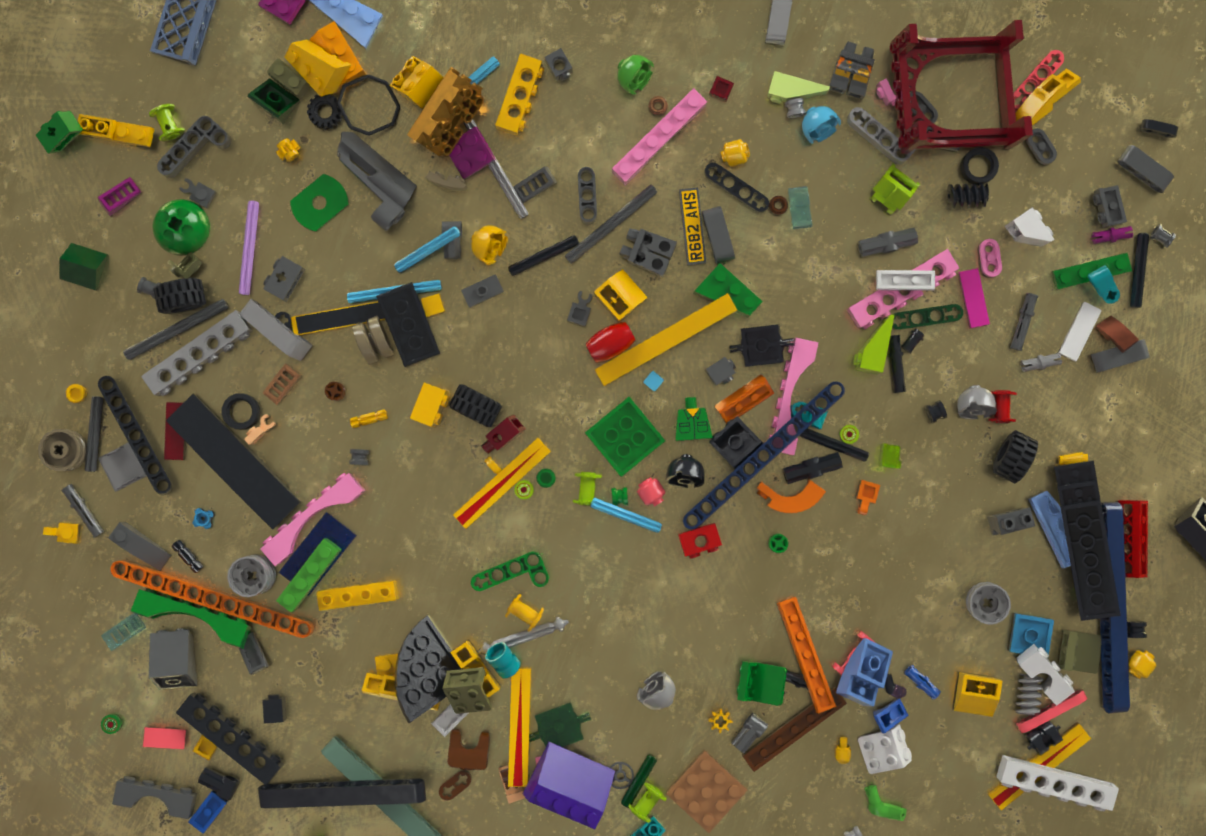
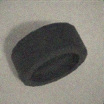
[960,147,999,185]
[221,393,260,430]

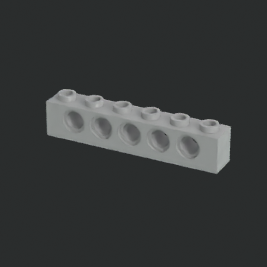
[141,310,253,397]

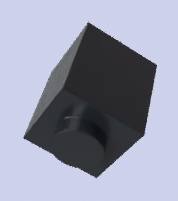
[262,694,287,724]

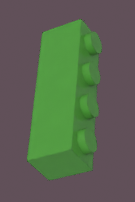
[276,538,342,613]

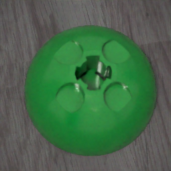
[152,199,210,256]

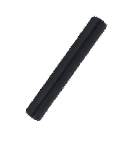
[1130,232,1149,308]
[508,235,579,276]
[796,429,869,462]

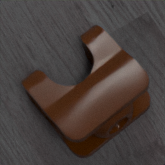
[447,729,490,771]

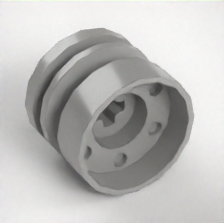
[227,554,276,597]
[966,582,1011,625]

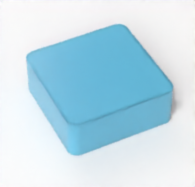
[643,371,664,391]

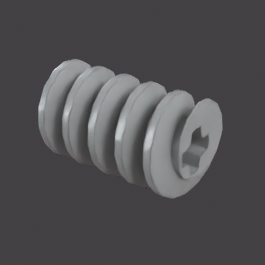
[1015,674,1043,715]

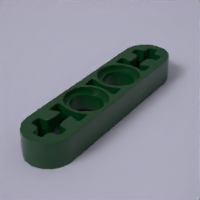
[892,304,963,330]

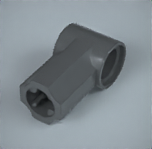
[442,221,462,259]
[731,713,768,753]

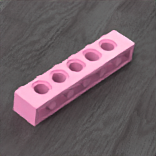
[847,249,959,329]

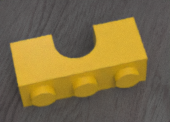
[450,640,501,698]

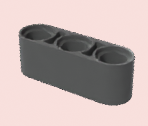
[1118,145,1174,193]
[578,167,597,225]
[702,206,735,264]
[1091,339,1150,373]

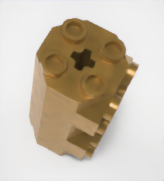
[407,67,484,156]

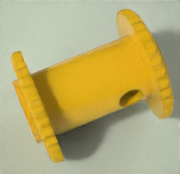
[505,594,544,632]

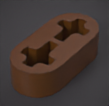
[439,770,472,801]

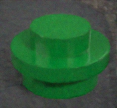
[536,469,556,488]

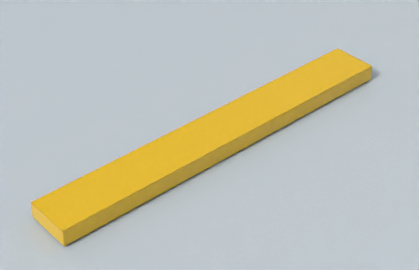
[595,293,737,386]

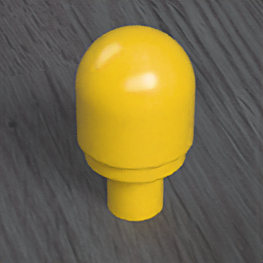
[835,737,851,764]

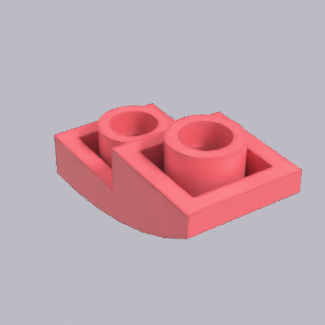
[143,727,186,749]

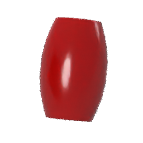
[585,322,636,363]

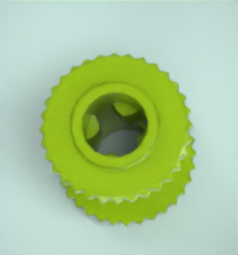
[149,104,185,141]
[573,472,602,506]
[628,783,667,823]

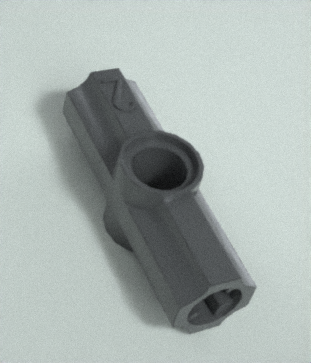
[858,227,918,257]

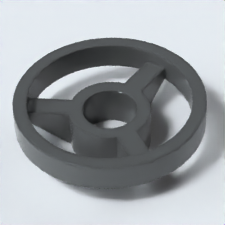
[609,762,634,789]

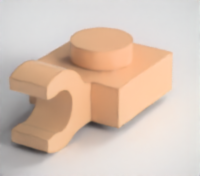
[244,414,276,445]

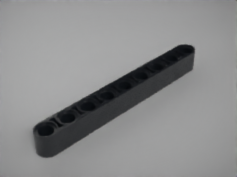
[258,778,426,809]

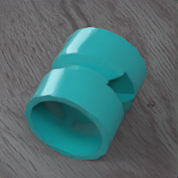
[485,642,521,679]

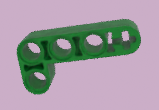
[471,551,550,591]

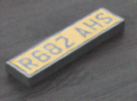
[679,187,706,266]

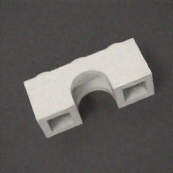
[1016,644,1075,706]

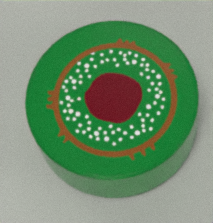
[101,714,122,734]

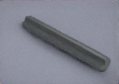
[85,396,103,472]

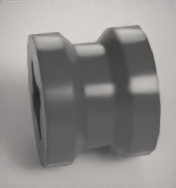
[349,449,369,465]

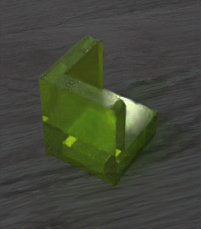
[879,443,901,469]

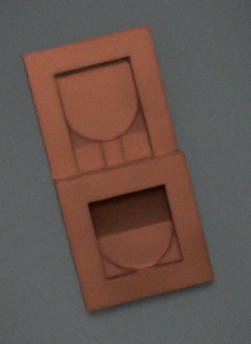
[1095,316,1139,353]

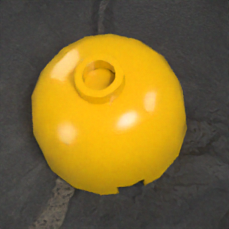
[471,225,508,265]

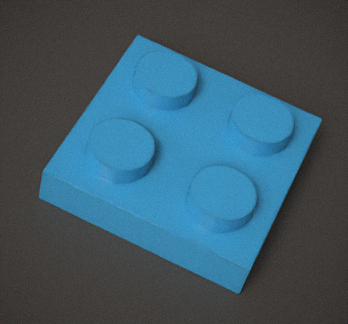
[1008,613,1054,658]

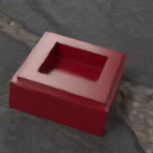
[709,76,734,102]

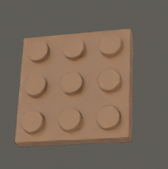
[666,750,748,833]

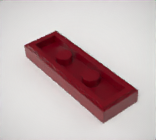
[164,402,185,460]

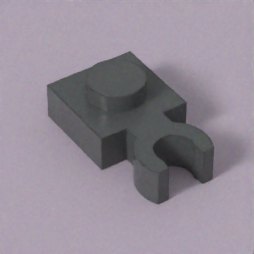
[179,178,217,208]
[567,291,592,327]

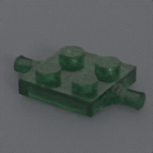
[529,702,591,747]

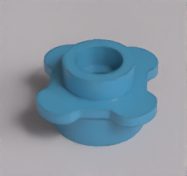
[192,508,214,529]

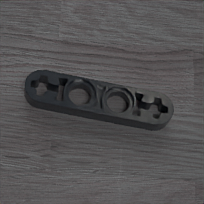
[704,163,769,213]

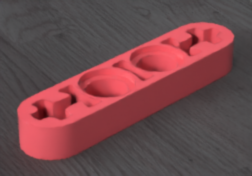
[1014,50,1064,111]
[1016,689,1088,733]

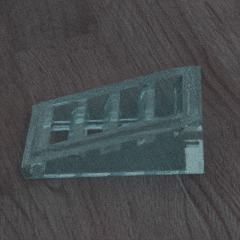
[101,613,146,651]

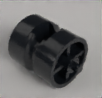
[1025,721,1063,756]

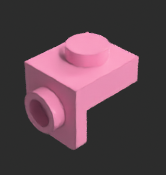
[876,78,897,106]

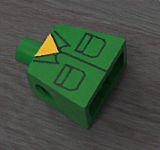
[675,397,712,441]

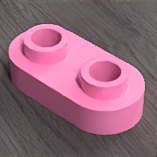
[979,239,1002,277]

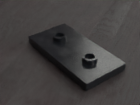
[376,282,440,367]

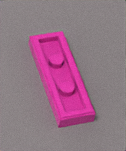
[958,268,990,328]

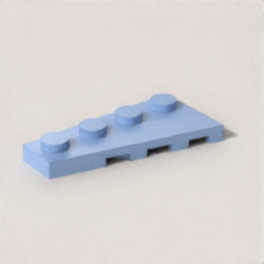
[309,0,383,49]
[1028,491,1071,568]

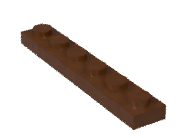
[742,687,847,772]

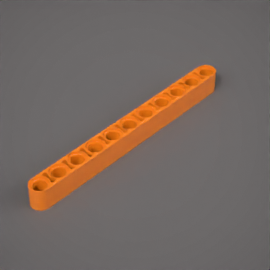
[110,560,314,638]

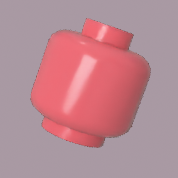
[637,477,665,507]

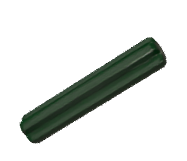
[621,755,657,808]

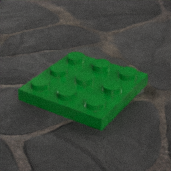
[585,397,666,477]

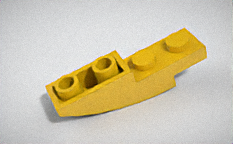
[1015,68,1081,126]
[78,114,154,147]
[362,673,441,711]

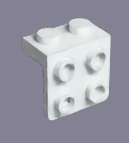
[858,724,912,774]

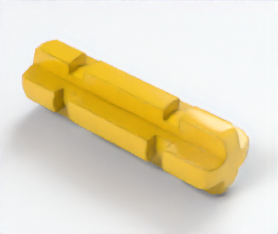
[350,409,388,428]

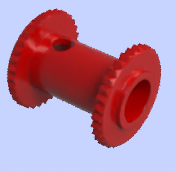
[989,390,1017,424]

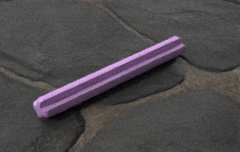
[239,201,259,295]

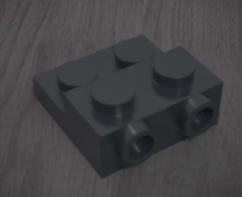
[709,416,763,470]

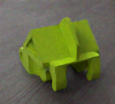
[870,163,920,215]

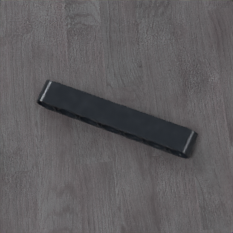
[98,376,172,496]

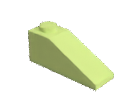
[767,71,830,103]

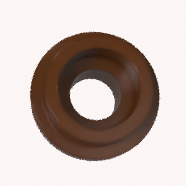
[769,196,788,215]

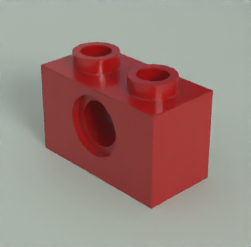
[678,523,722,559]

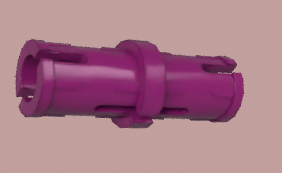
[1092,226,1133,244]

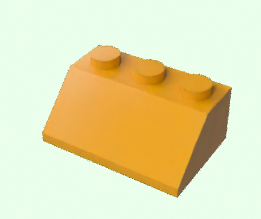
[309,21,366,94]

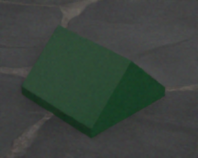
[247,78,300,124]
[59,243,108,291]

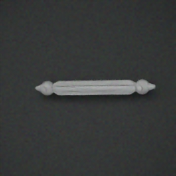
[477,617,569,655]

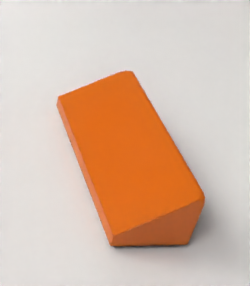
[714,375,774,424]

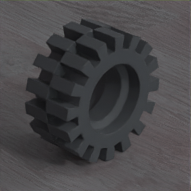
[307,94,342,130]

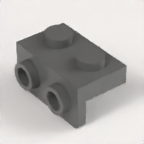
[1093,185,1127,228]

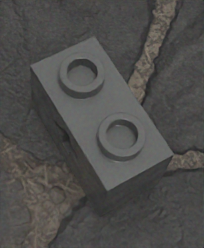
[263,256,305,302]

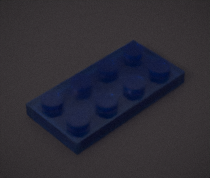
[279,512,357,596]

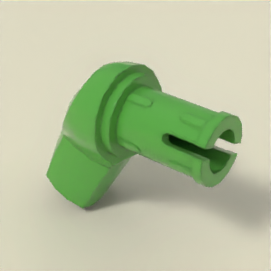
[864,785,907,821]

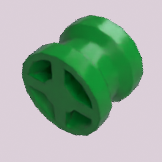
[612,487,628,506]
[768,534,789,553]

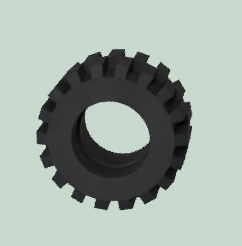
[153,278,206,314]
[449,384,502,427]
[993,430,1038,484]

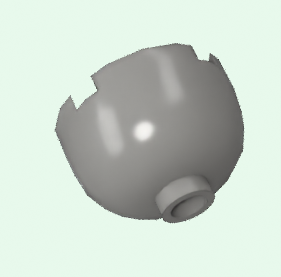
[957,385,997,420]
[637,671,676,710]

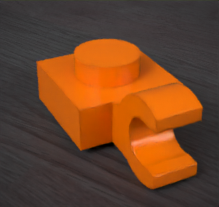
[856,480,880,515]

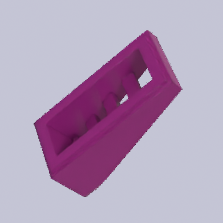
[98,177,141,216]

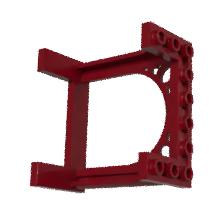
[890,20,1033,154]

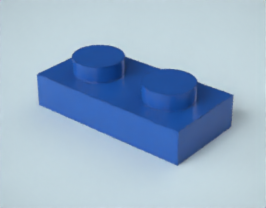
[188,790,228,834]

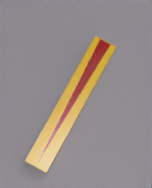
[453,438,551,529]
[508,669,531,787]
[988,723,1091,810]

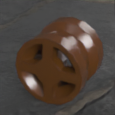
[325,381,346,401]

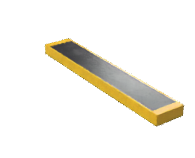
[291,301,385,336]

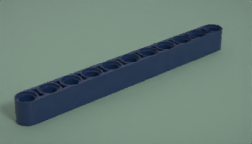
[683,381,845,529]
[1100,502,1130,714]

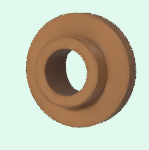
[649,96,668,116]

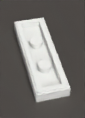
[876,270,935,291]
[1058,302,1102,362]

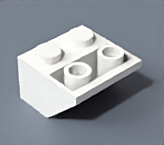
[1005,207,1055,247]

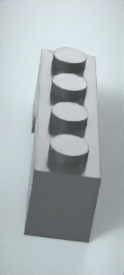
[112,776,197,819]

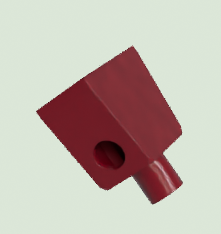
[481,415,526,454]

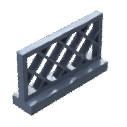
[150,0,216,66]

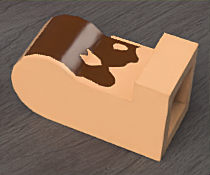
[499,765,525,804]

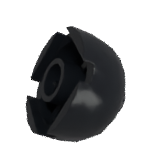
[666,454,705,488]

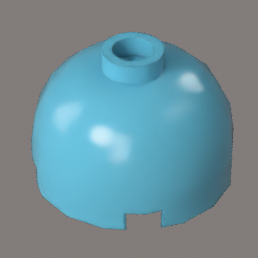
[802,106,841,143]

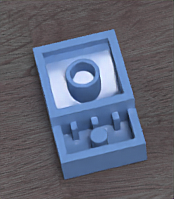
[836,638,893,707]

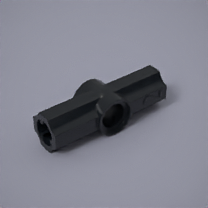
[783,452,843,484]

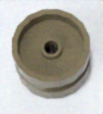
[352,316,394,365]
[38,429,87,471]

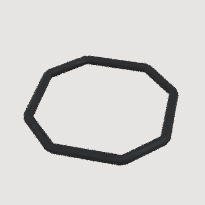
[337,75,400,136]

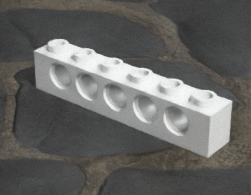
[996,755,1119,812]

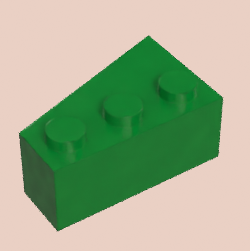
[693,263,763,318]

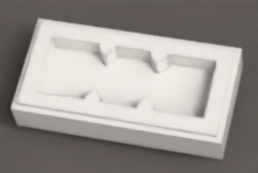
[431,704,468,737]

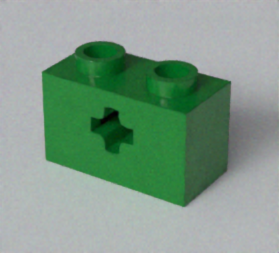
[36,111,83,154]

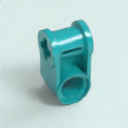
[1087,265,1120,304]
[790,402,828,430]

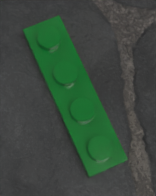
[1052,253,1132,290]

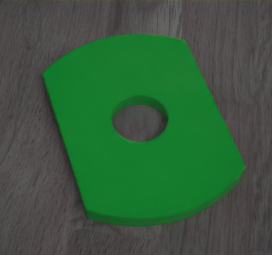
[290,174,349,232]

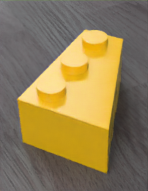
[284,39,351,97]

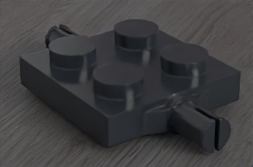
[730,324,795,367]

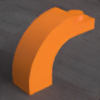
[755,480,826,513]

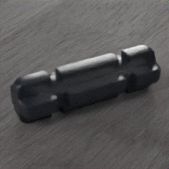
[172,540,203,573]

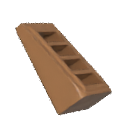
[263,363,302,405]

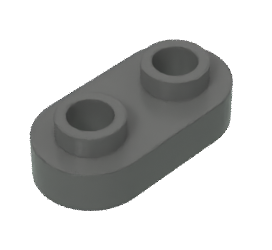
[910,91,938,123]
[1026,128,1057,165]

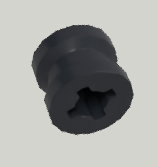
[925,400,947,424]
[1127,621,1147,638]

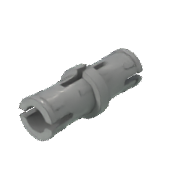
[1021,353,1062,372]

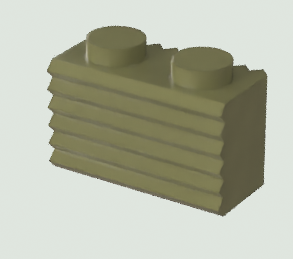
[267,58,311,99]

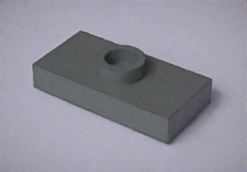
[461,274,504,308]
[239,631,269,675]

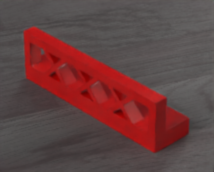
[1118,500,1148,578]

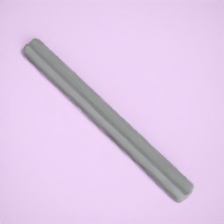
[464,120,528,219]

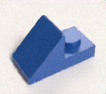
[873,698,909,734]

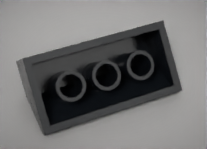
[1174,497,1206,562]

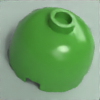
[617,55,654,95]

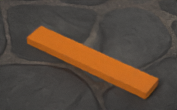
[777,597,836,714]

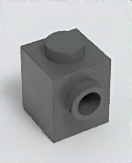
[705,357,736,386]

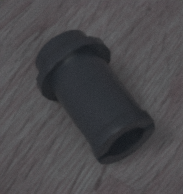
[901,328,924,354]

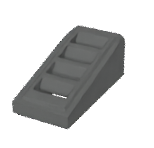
[513,166,557,203]

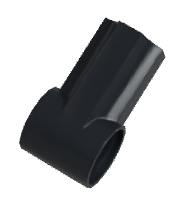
[198,767,240,800]

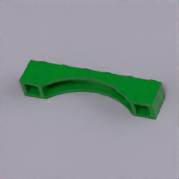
[131,588,251,649]

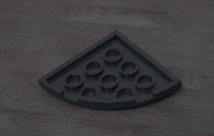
[394,615,463,724]

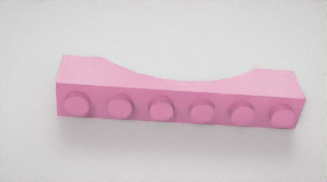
[612,88,707,186]
[769,338,819,456]
[260,473,366,566]

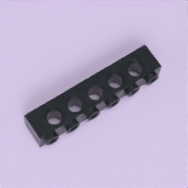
[176,692,284,785]

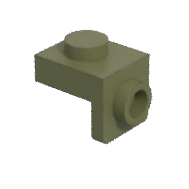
[168,252,202,278]

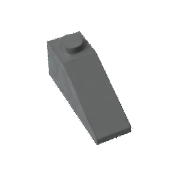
[108,522,172,571]

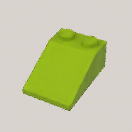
[853,315,895,375]

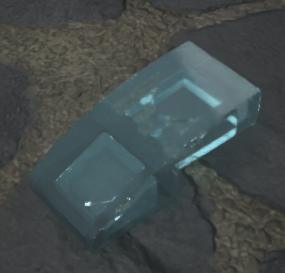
[788,186,812,229]

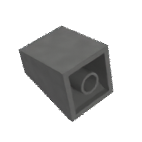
[149,628,197,690]

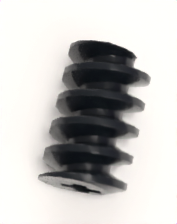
[947,183,989,208]

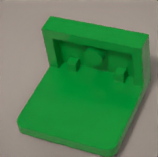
[737,661,787,706]

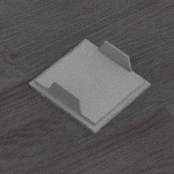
[98,443,147,492]

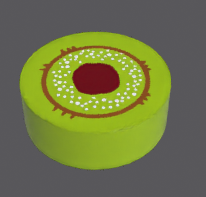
[839,425,859,444]
[514,480,534,499]

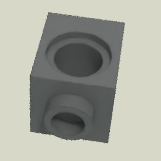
[545,48,573,81]

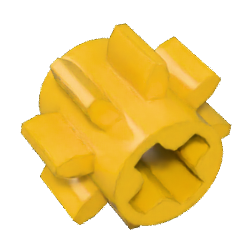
[276,138,300,162]
[708,708,733,733]

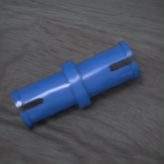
[904,665,941,700]

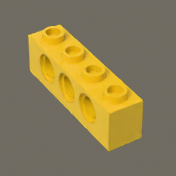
[495,53,545,136]
[317,580,398,611]

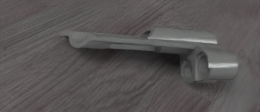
[337,132,417,231]

